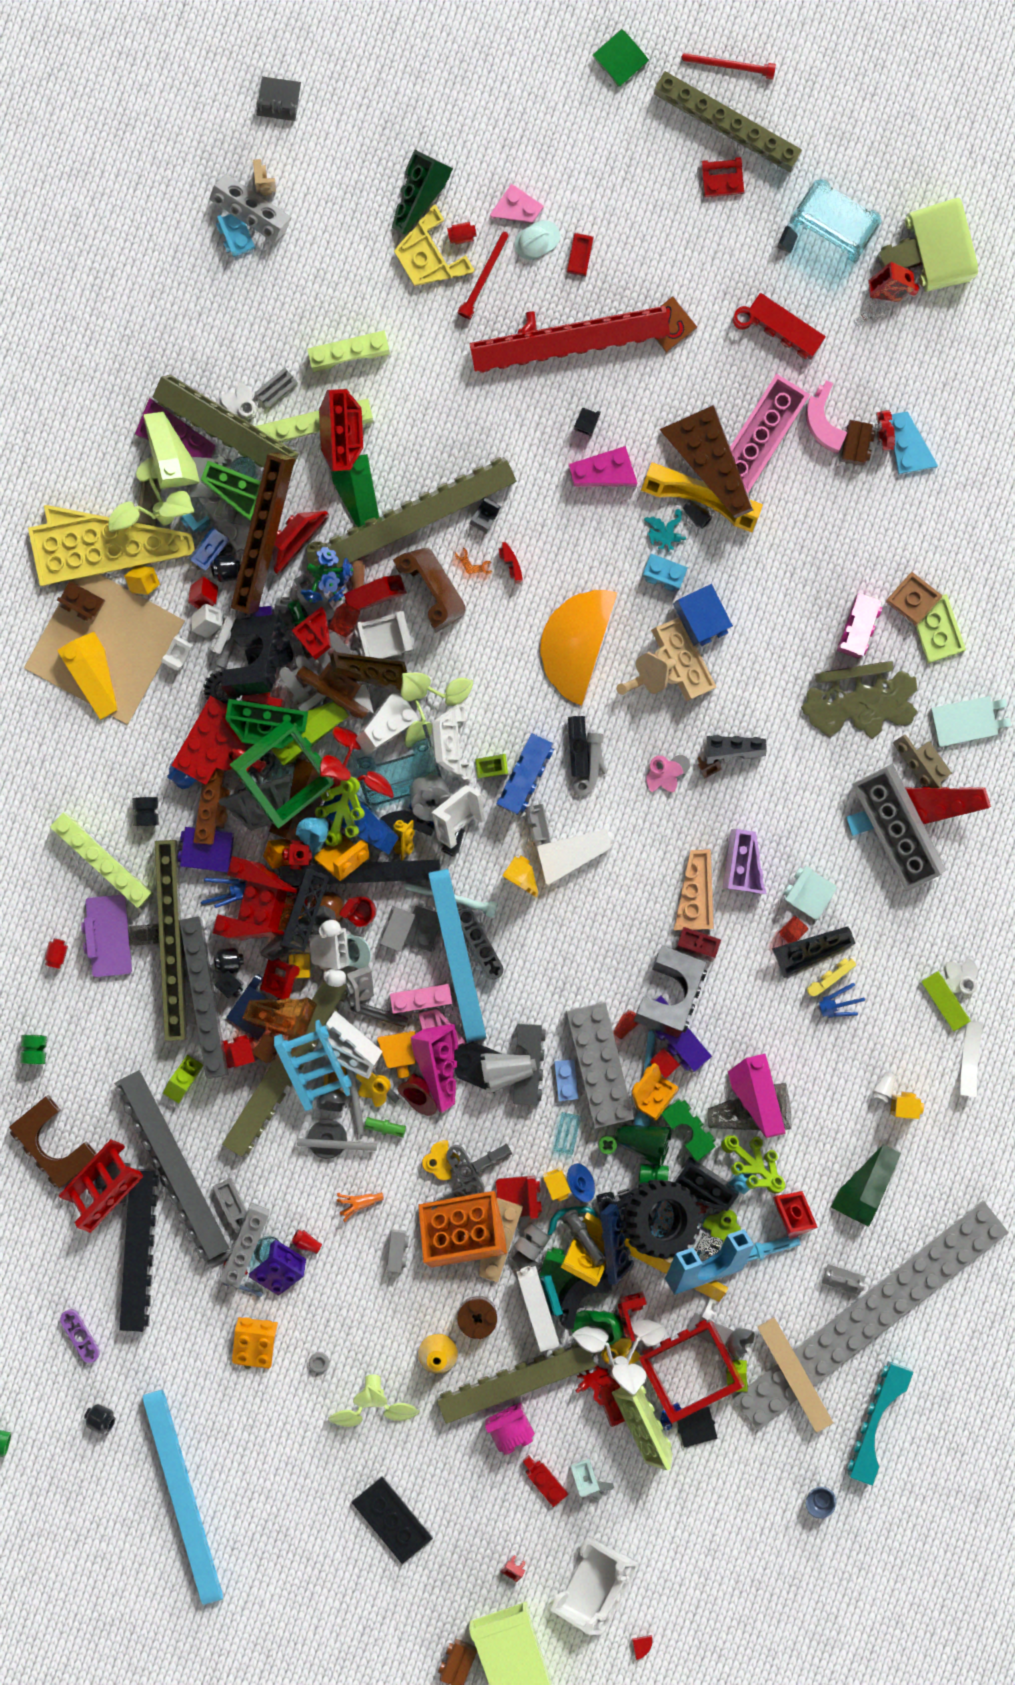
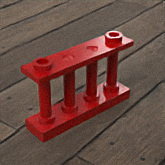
[59,1139,143,1233]

